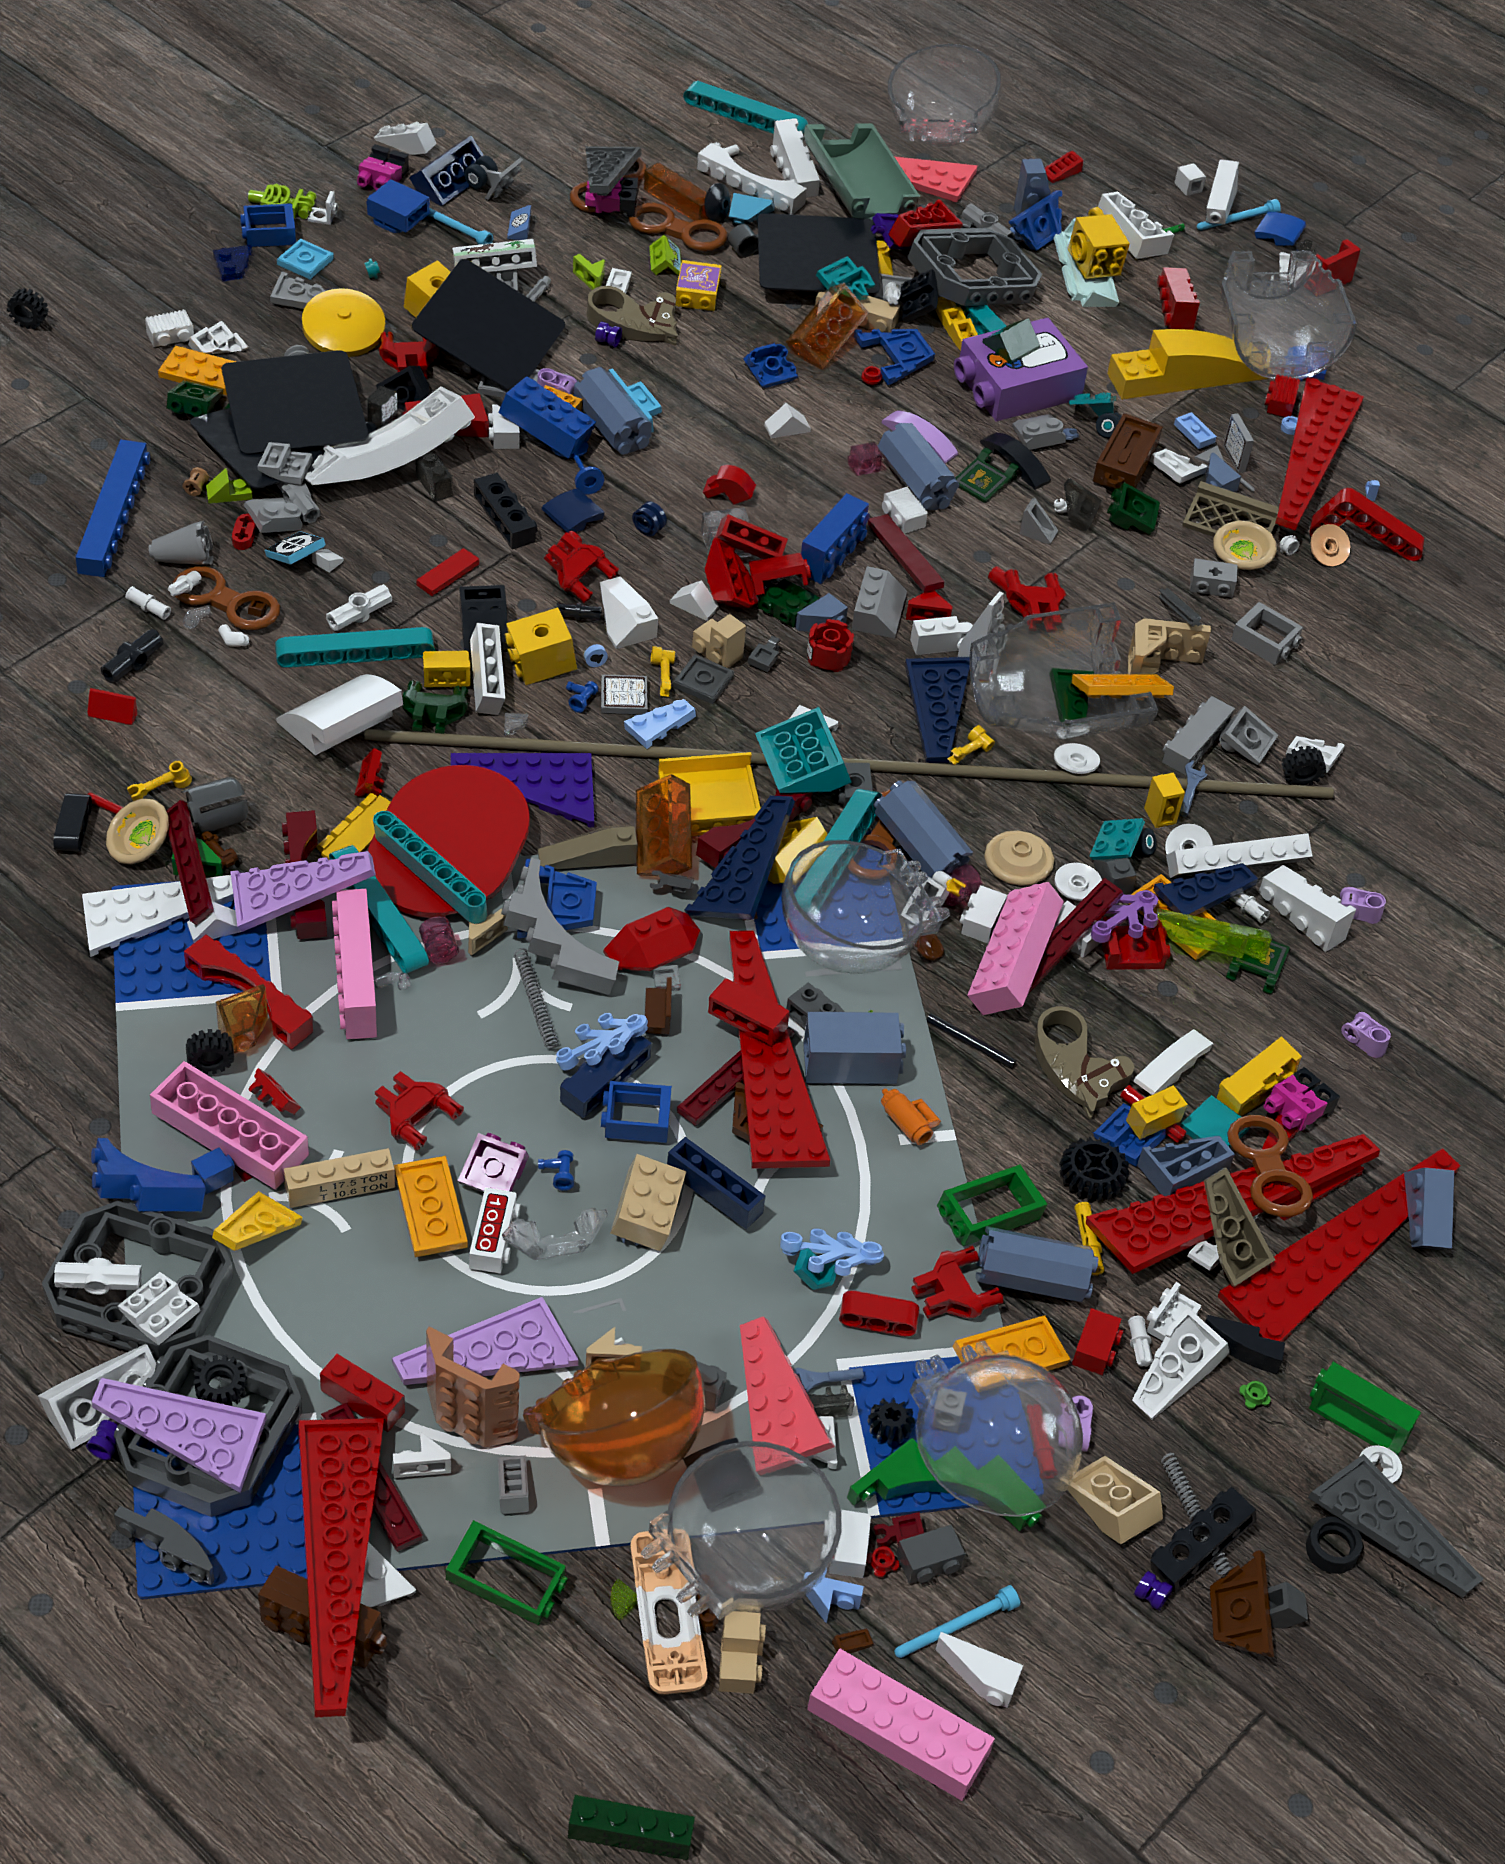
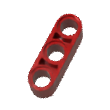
[839,1291,920,1337]

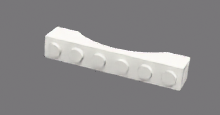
[697,143,807,215]
[1166,833,1312,878]

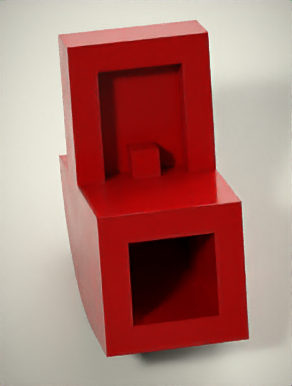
[703,465,756,505]

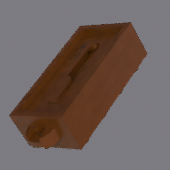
[1093,413,1163,489]
[258,1565,387,1669]

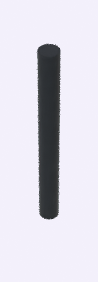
[927,1013,1017,1069]

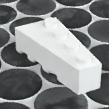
[1258,865,1356,952]

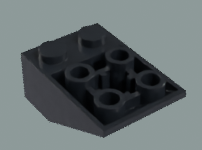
[459,585,510,654]

